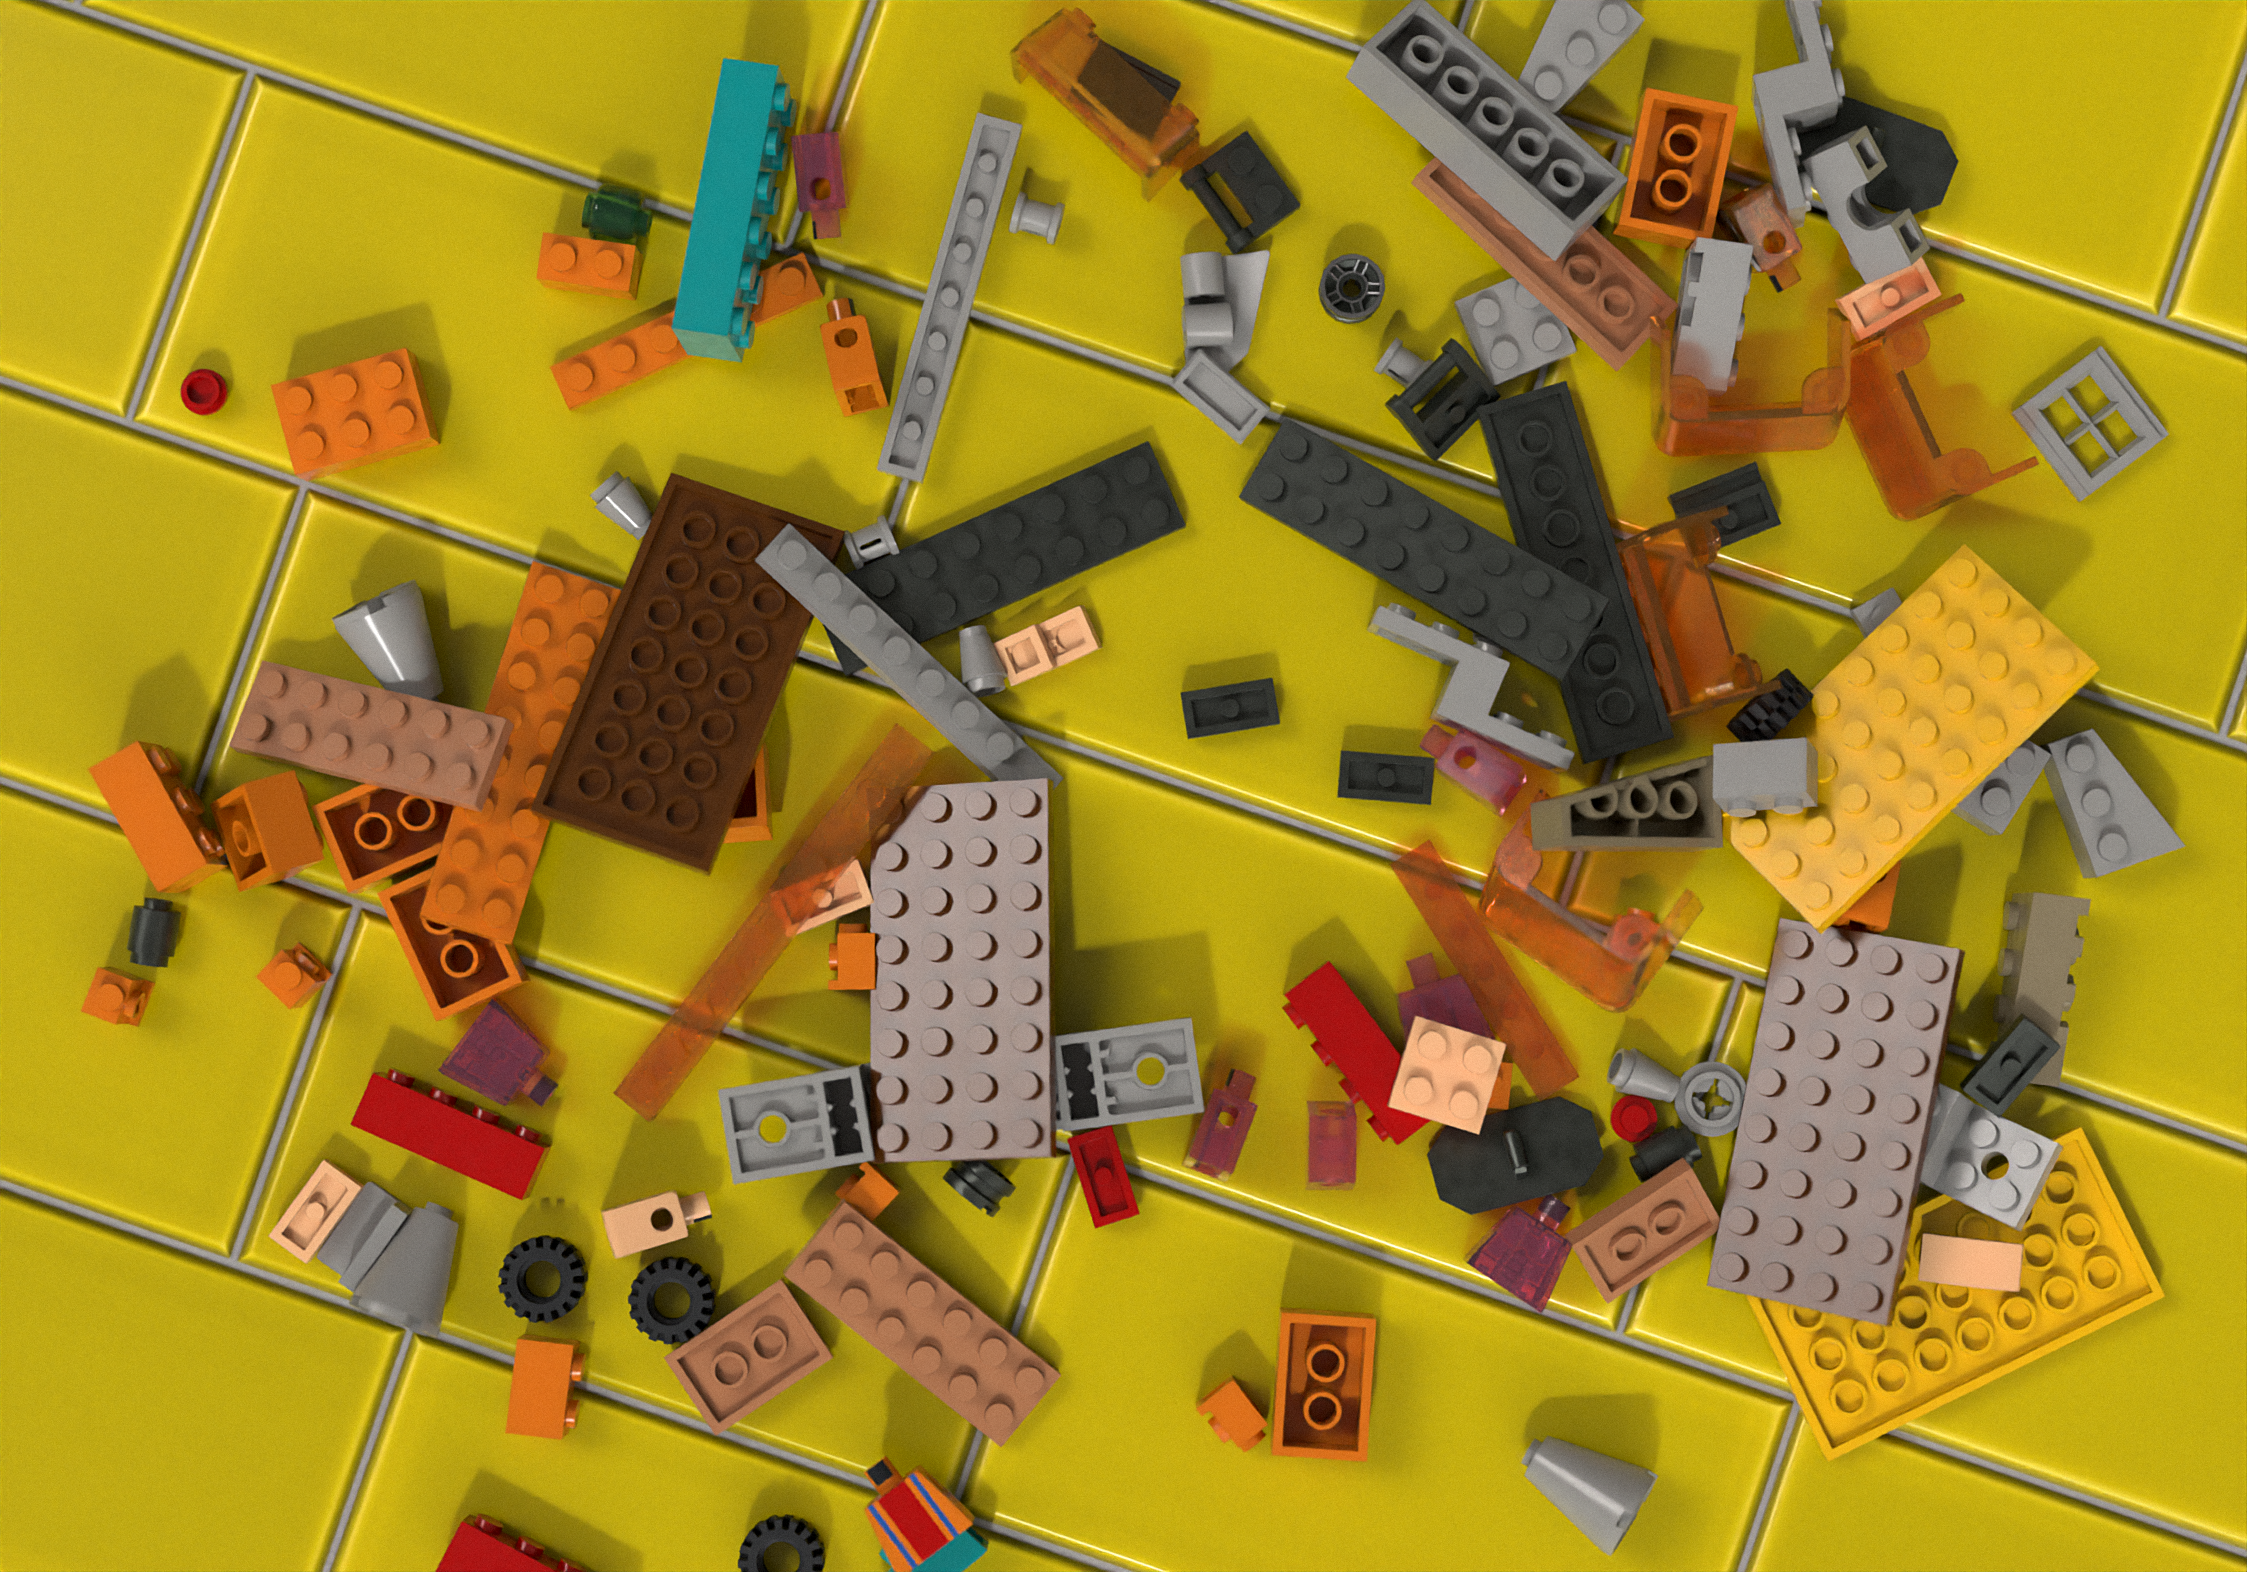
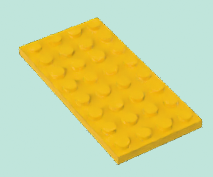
[1721,544,2100,934]
[1744,1126,2165,1462]

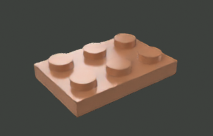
[1565,1157,1720,1304]
[664,1278,834,1436]

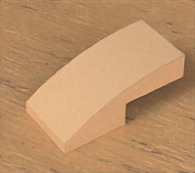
[993,605,1103,686]
[1918,1233,2024,1292]

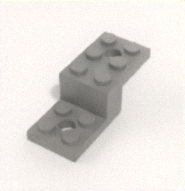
[1751,0,1845,231]
[1367,603,1575,774]
[1056,1017,1204,1132]
[718,1063,875,1184]
[1920,1083,2063,1232]

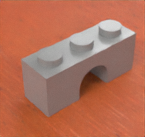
[1801,125,1930,284]

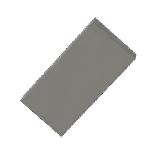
[1169,349,1270,445]

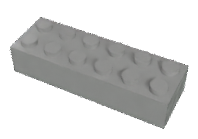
[1346,0,1628,262]

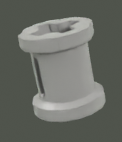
[1009,191,1065,245]
[1374,337,1433,389]
[843,515,900,571]

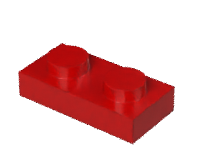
[1067,1125,1140,1229]

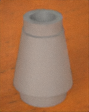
[590,471,653,540]
[959,625,1007,698]
[1607,1048,1681,1103]

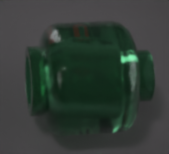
[581,183,653,245]

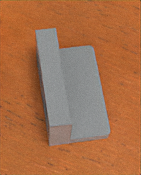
[317,1181,413,1293]

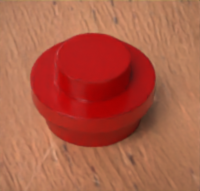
[180,369,228,416]
[1610,1095,1657,1142]

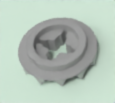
[1674,1062,1747,1137]

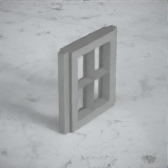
[2011,346,2169,502]

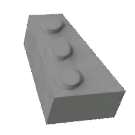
[1518,0,1645,116]
[1665,237,1753,398]
[2039,729,2185,878]

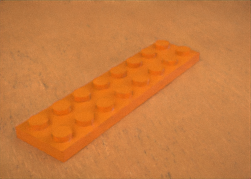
[418,561,622,945]

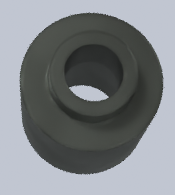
[127,898,181,967]
[1629,1124,1703,1183]

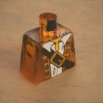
[1715,183,1803,293]

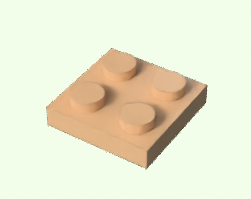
[1387,1016,1506,1134]

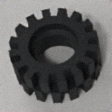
[1726,668,1814,742]
[498,1235,588,1323]
[628,1256,716,1344]
[738,1514,825,1572]

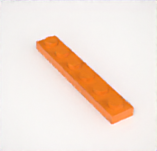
[550,252,823,411]

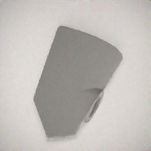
[1180,250,1270,372]

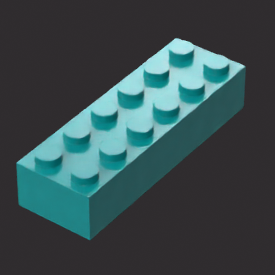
[672,58,797,363]

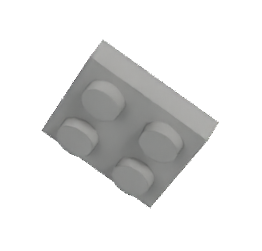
[1454,277,1577,387]

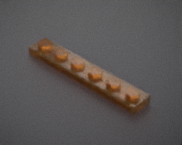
[1389,840,1580,1102]

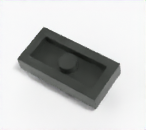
[1180,678,1280,740]
[1337,750,1435,805]
[1959,1013,2061,1118]

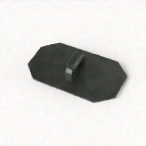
[1797,96,1959,215]
[1427,1096,1604,1215]

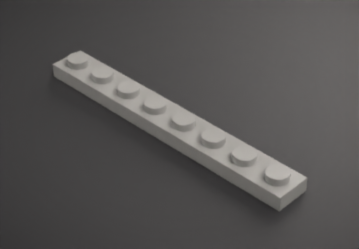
[877,113,1023,484]
[755,524,1063,789]

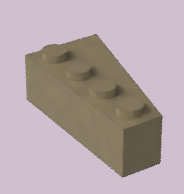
[1531,755,1723,852]
[1988,892,2091,1087]

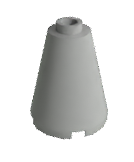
[332,579,444,702]
[348,1202,459,1339]
[1521,1436,1658,1556]

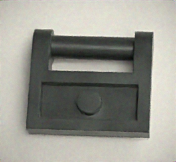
[1179,131,1301,255]
[1385,338,1501,462]

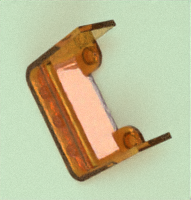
[1010,7,1200,203]
[1827,293,2039,522]
[1650,307,1851,457]
[1616,506,1782,723]
[1477,788,1704,1013]

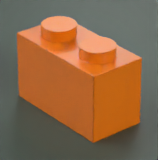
[536,232,643,301]
[505,1334,586,1440]

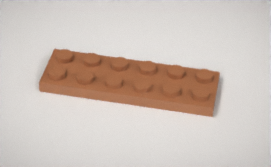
[1411,157,1679,372]
[229,660,514,812]
[783,1198,1061,1447]

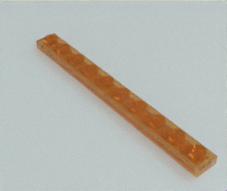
[613,723,936,1122]

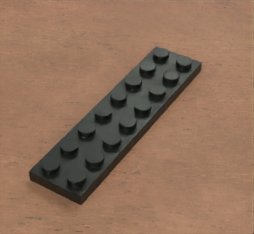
[1476,381,1674,765]
[1239,417,1610,683]
[823,441,1186,676]

